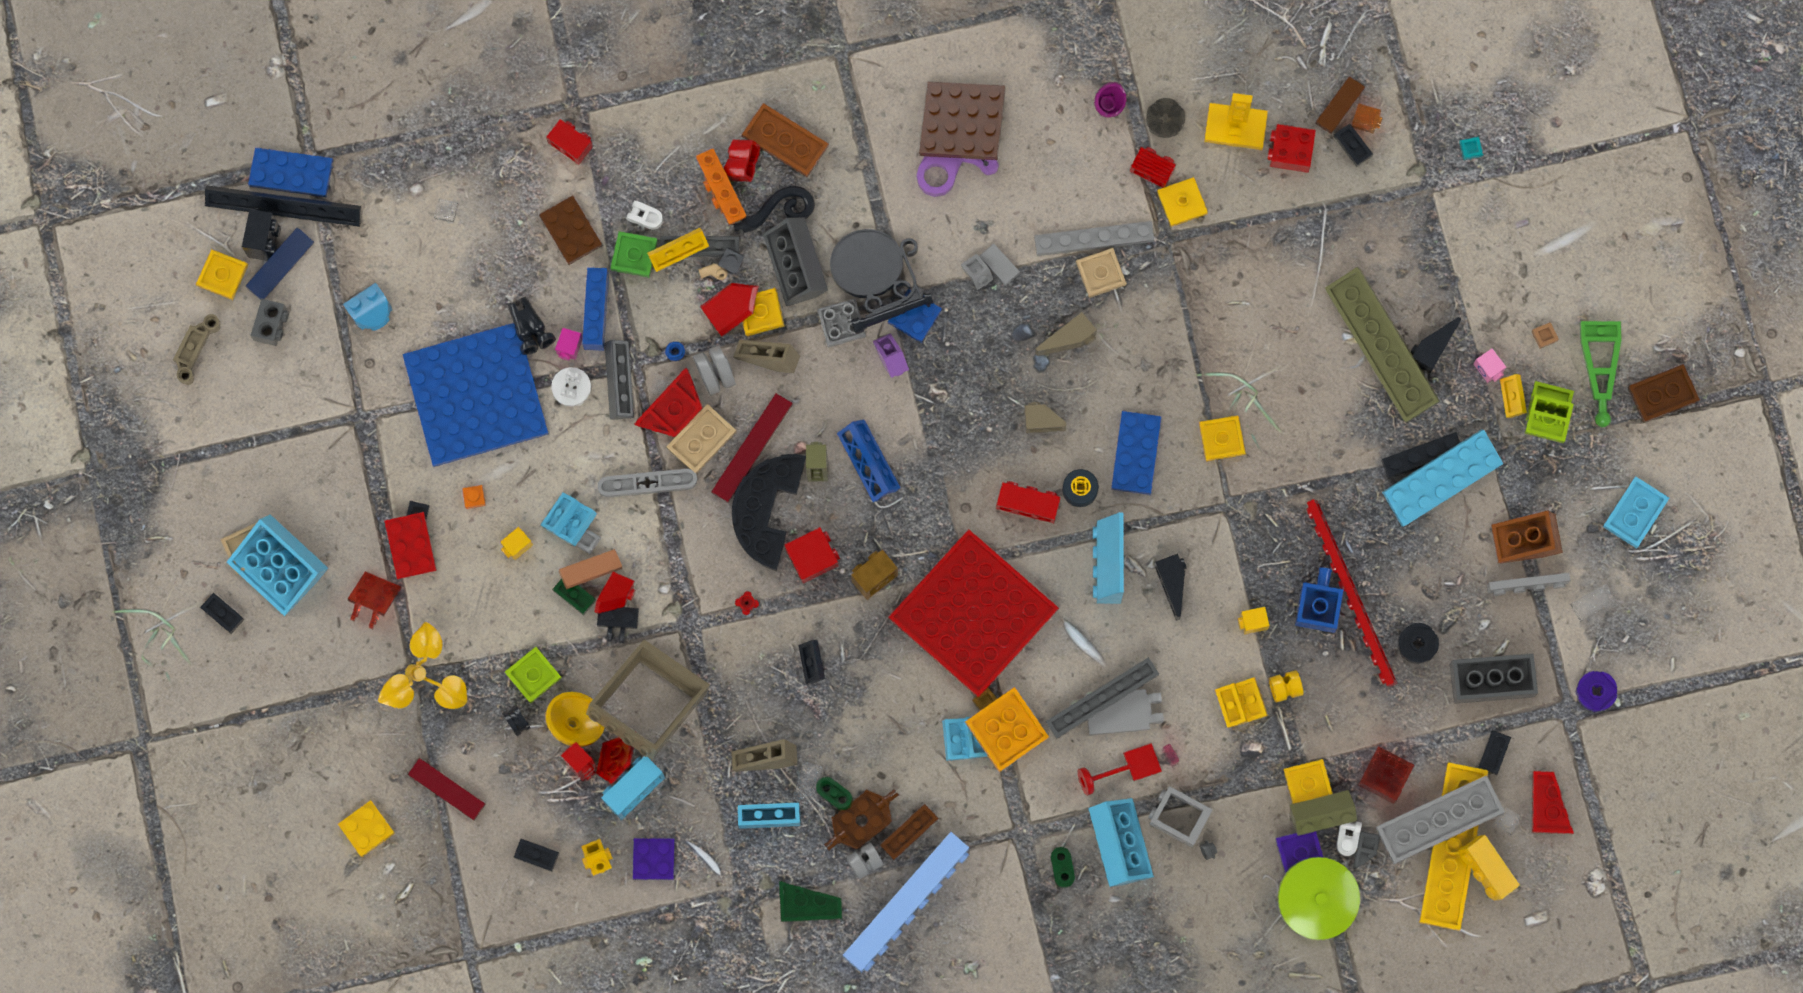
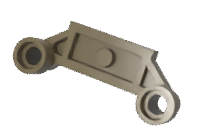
[173,314,221,385]

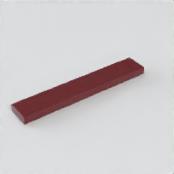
[711,393,793,503]

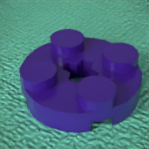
[1575,671,1617,712]

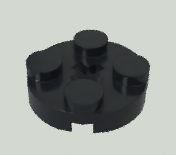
[1398,623,1439,664]

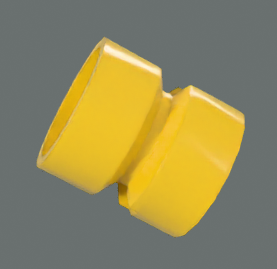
[1269,670,1304,703]

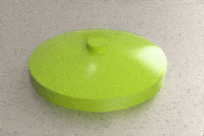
[1277,857,1360,940]

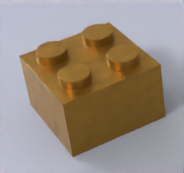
[851,549,898,600]

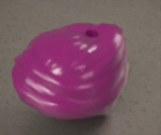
[1094,82,1126,118]

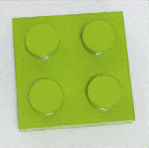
[505,647,562,704]

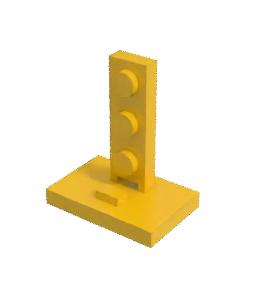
[1204,93,1268,150]

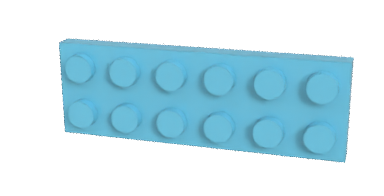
[1382,429,1503,527]

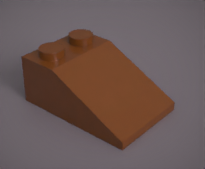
[1491,510,1563,564]

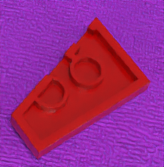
[1532,771,1574,835]

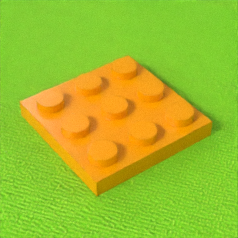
[965,687,1049,772]

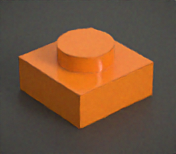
[462,485,486,509]

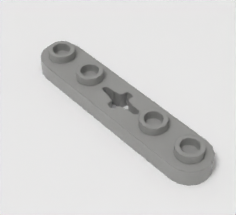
[598,469,697,498]

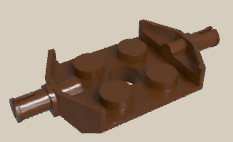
[824,789,899,851]

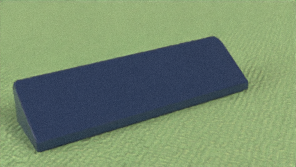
[246,227,314,300]

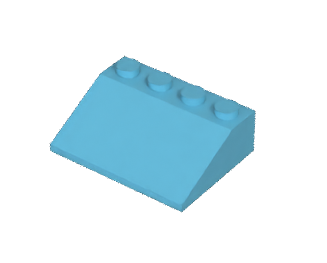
[1093,512,1124,604]
[227,514,328,616]

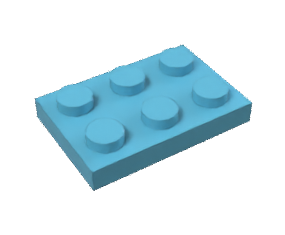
[1603,476,1670,548]

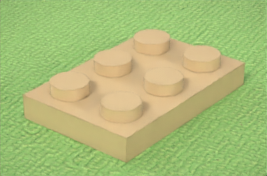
[667,404,737,474]

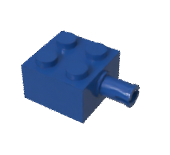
[1295,567,1343,633]

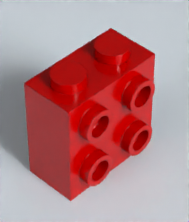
[1267,124,1316,173]
[784,527,840,584]

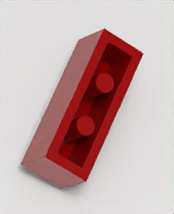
[996,481,1061,524]
[561,742,597,782]

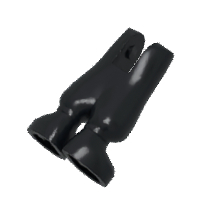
[508,296,556,355]

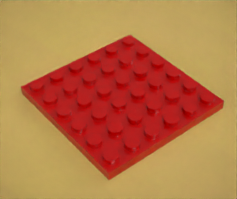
[888,529,1059,697]

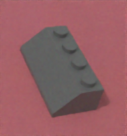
[763,218,828,306]

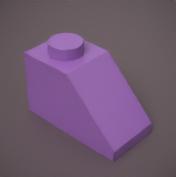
[872,333,909,378]

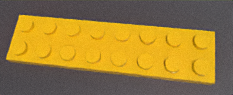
[1419,762,1488,931]

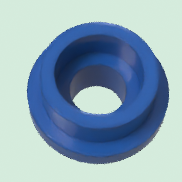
[665,341,685,361]

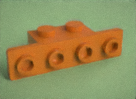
[696,149,746,225]

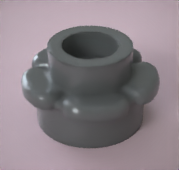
[1200,840,1217,860]

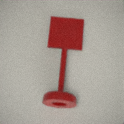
[1077,743,1162,796]

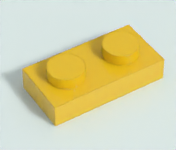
[1500,374,1527,418]

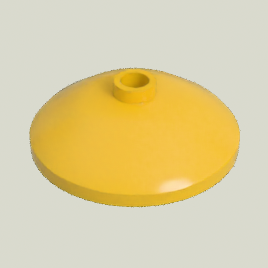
[545,692,605,747]

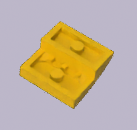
[1215,677,1268,728]

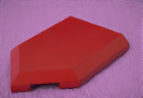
[700,283,759,337]
[596,731,637,784]

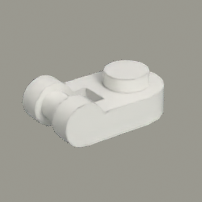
[626,201,663,230]
[1336,821,1362,857]

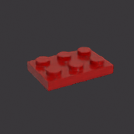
[384,512,437,579]

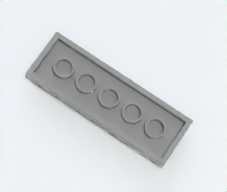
[1376,775,1505,864]

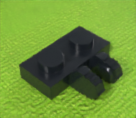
[597,607,639,643]

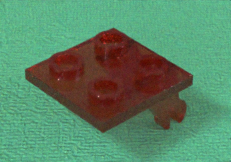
[347,571,401,630]

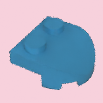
[343,283,392,331]

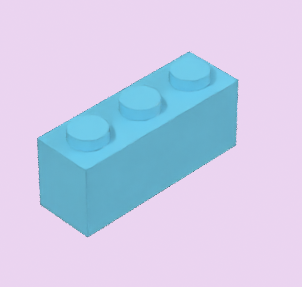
[738,803,800,829]

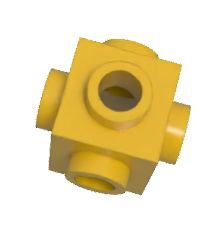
[581,839,613,876]

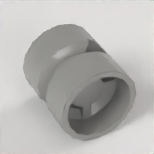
[846,842,884,880]

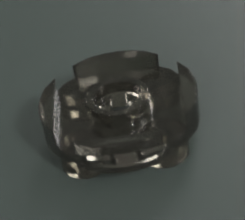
[1146,98,1185,138]

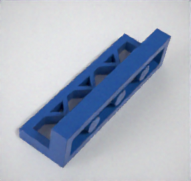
[837,419,901,502]

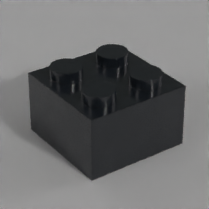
[241,209,281,261]

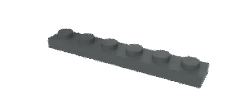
[1046,657,1159,739]

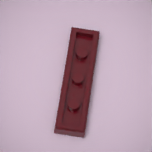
[408,758,486,821]

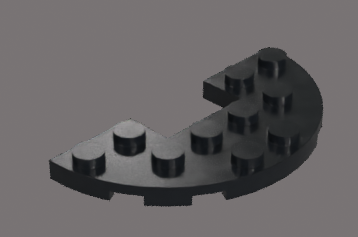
[732,454,806,571]

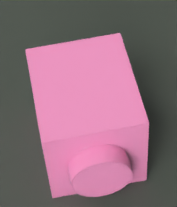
[1474,349,1506,383]

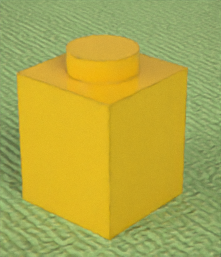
[500,526,533,560]
[1238,607,1269,635]

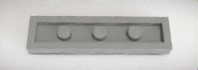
[1487,573,1571,596]

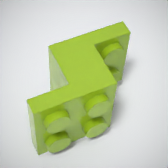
[1524,381,1574,443]

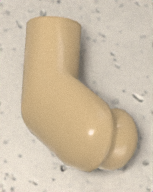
[698,264,728,280]

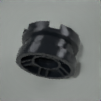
[502,704,531,737]

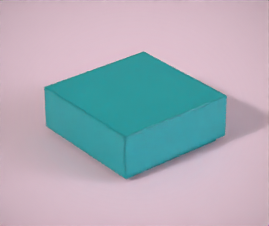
[1459,136,1483,161]

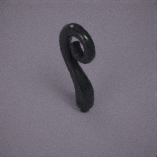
[733,186,815,233]

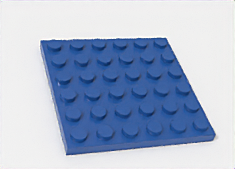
[402,323,549,467]

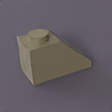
[1024,402,1066,433]

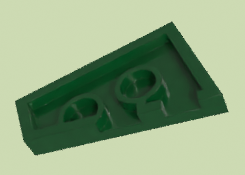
[779,881,842,922]

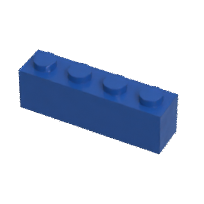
[582,267,609,351]

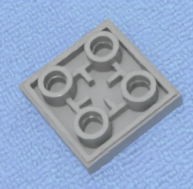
[817,299,866,348]

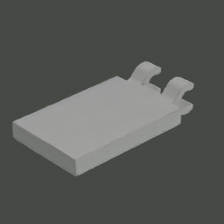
[1085,689,1164,736]

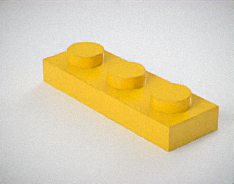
[647,228,709,272]

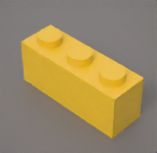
[1459,835,1520,900]

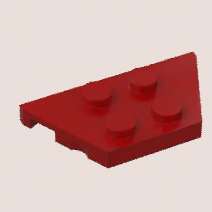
[634,368,703,437]

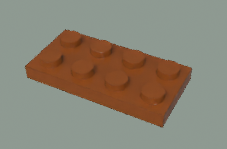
[742,103,829,177]

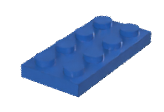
[248,148,333,198]
[1111,411,1161,495]

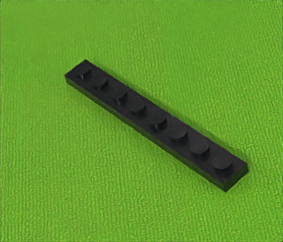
[205,186,362,227]

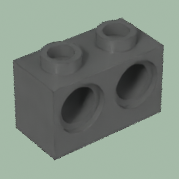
[250,299,289,346]

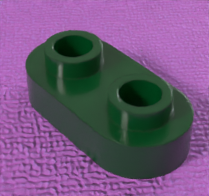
[816,777,853,810]
[1050,847,1075,888]

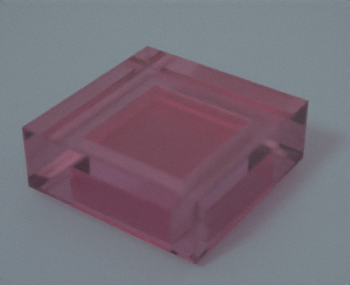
[1162,744,1179,767]

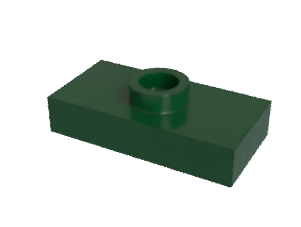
[552,578,596,616]

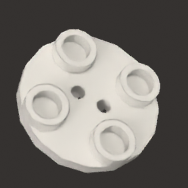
[551,367,591,406]

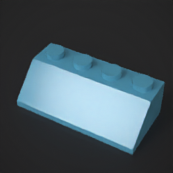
[1089,798,1154,887]

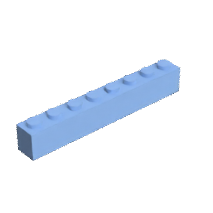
[843,832,970,973]

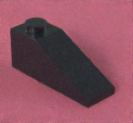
[1411,317,1461,373]
[1154,553,1187,621]

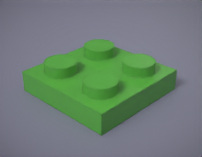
[610,231,658,278]

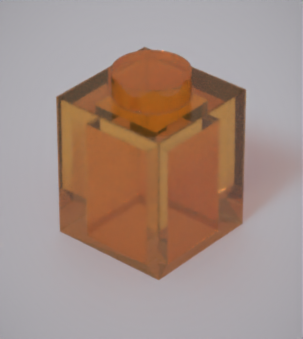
[1352,103,1383,134]

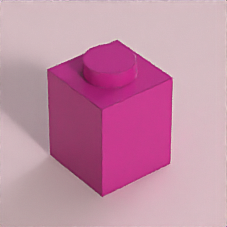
[555,327,583,361]

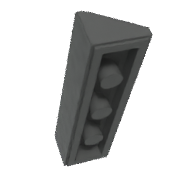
[605,340,634,420]

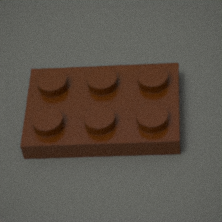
[539,195,603,265]
[1628,364,1700,423]

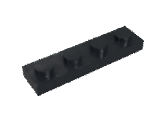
[1381,432,1461,479]

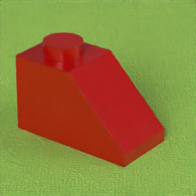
[594,572,636,614]

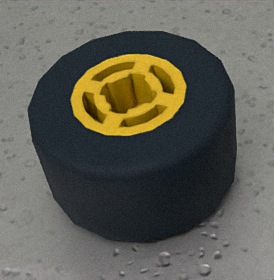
[1062,469,1099,507]

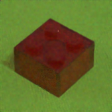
[1358,746,1415,804]

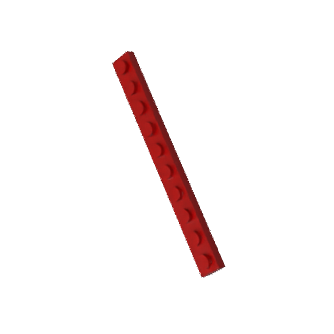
[1306,499,1398,687]

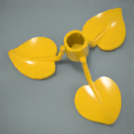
[378,622,467,709]

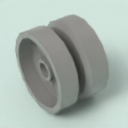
[693,345,736,396]

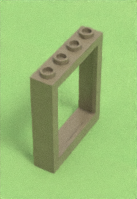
[586,639,710,760]

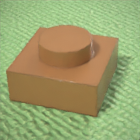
[1531,322,1559,349]

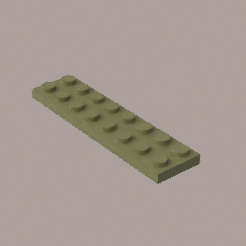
[1325,267,1440,423]

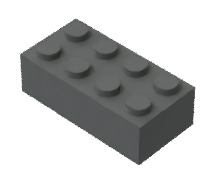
[1449,653,1538,704]

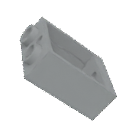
[1148,786,1213,848]

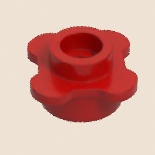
[735,591,759,615]

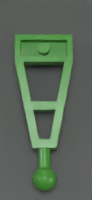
[1580,321,1621,427]

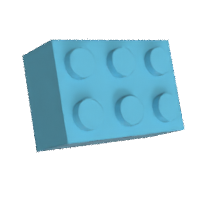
[602,756,665,821]

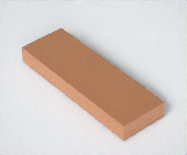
[559,549,623,589]

